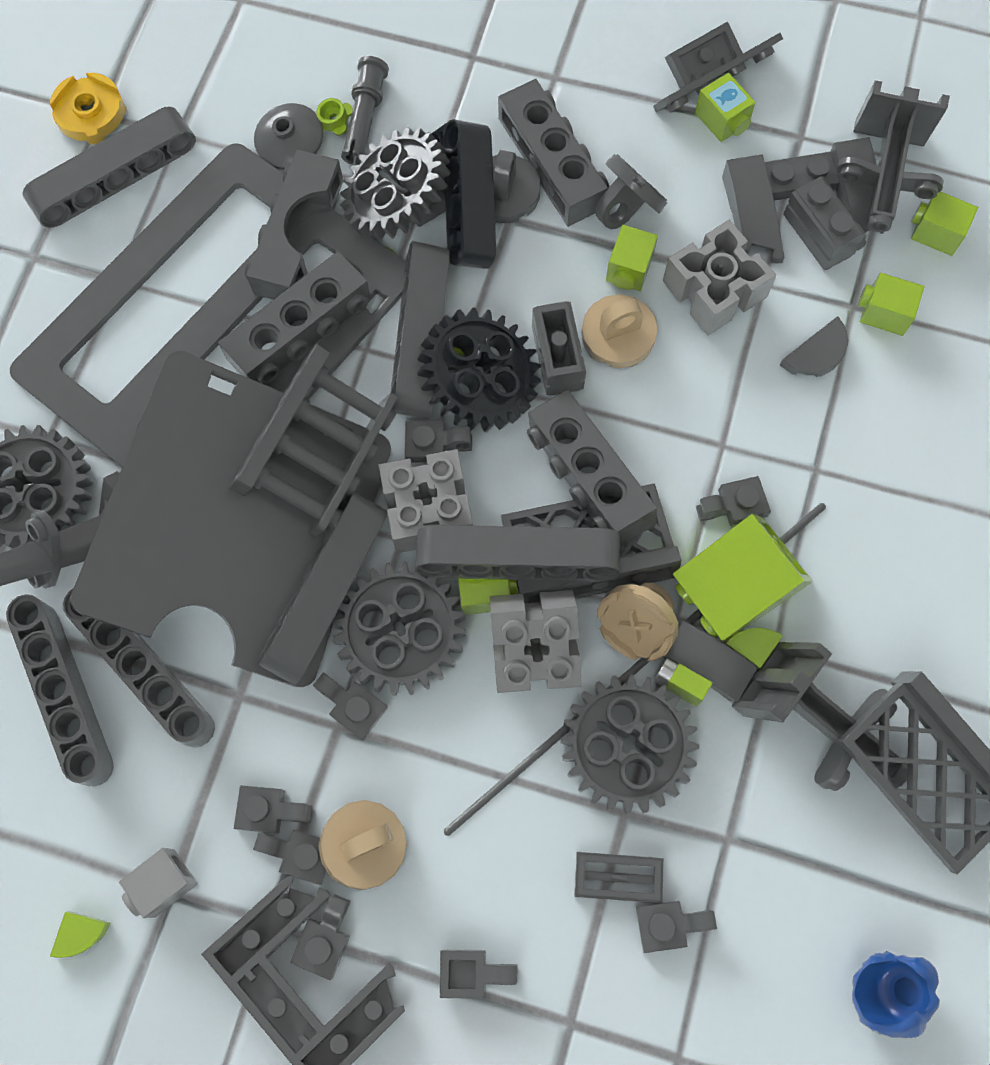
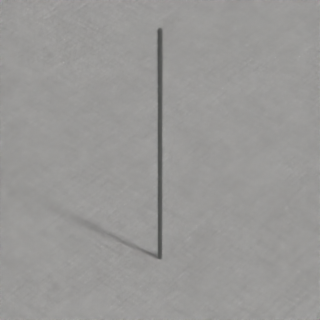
[444,503,826,836]

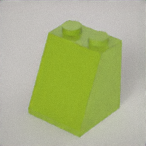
[673,514,813,641]

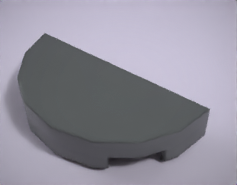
[780,316,849,377]

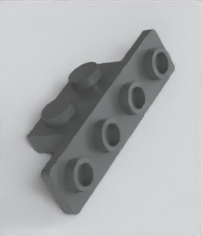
[653,21,783,112]

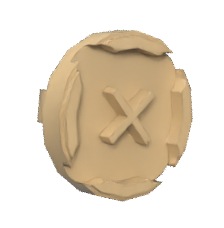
[581,294,658,369]
[597,582,678,661]
[319,800,407,890]

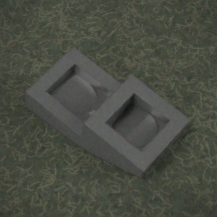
[663,621,758,702]

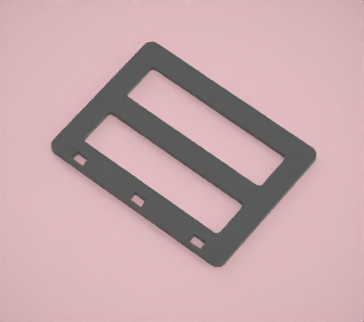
[10,143,406,467]

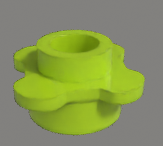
[316,98,353,136]

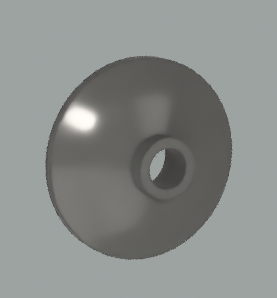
[254,103,323,169]

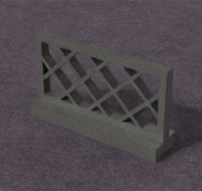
[501,483,682,603]
[837,671,990,875]

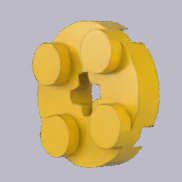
[50,72,126,145]

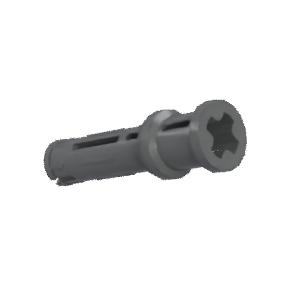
[341,56,389,165]

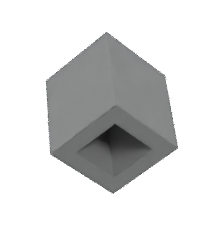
[119,848,198,918]

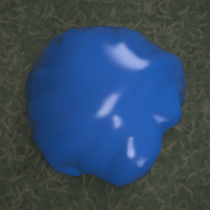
[852,951,940,1038]

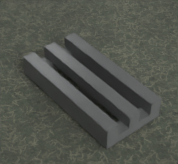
[574,852,664,903]

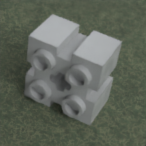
[663,219,777,336]
[378,449,473,553]
[490,590,582,693]

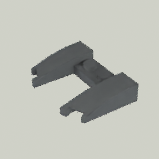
[722,137,884,264]
[201,875,405,1065]

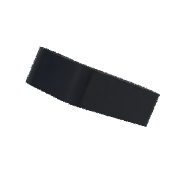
[431,119,496,269]

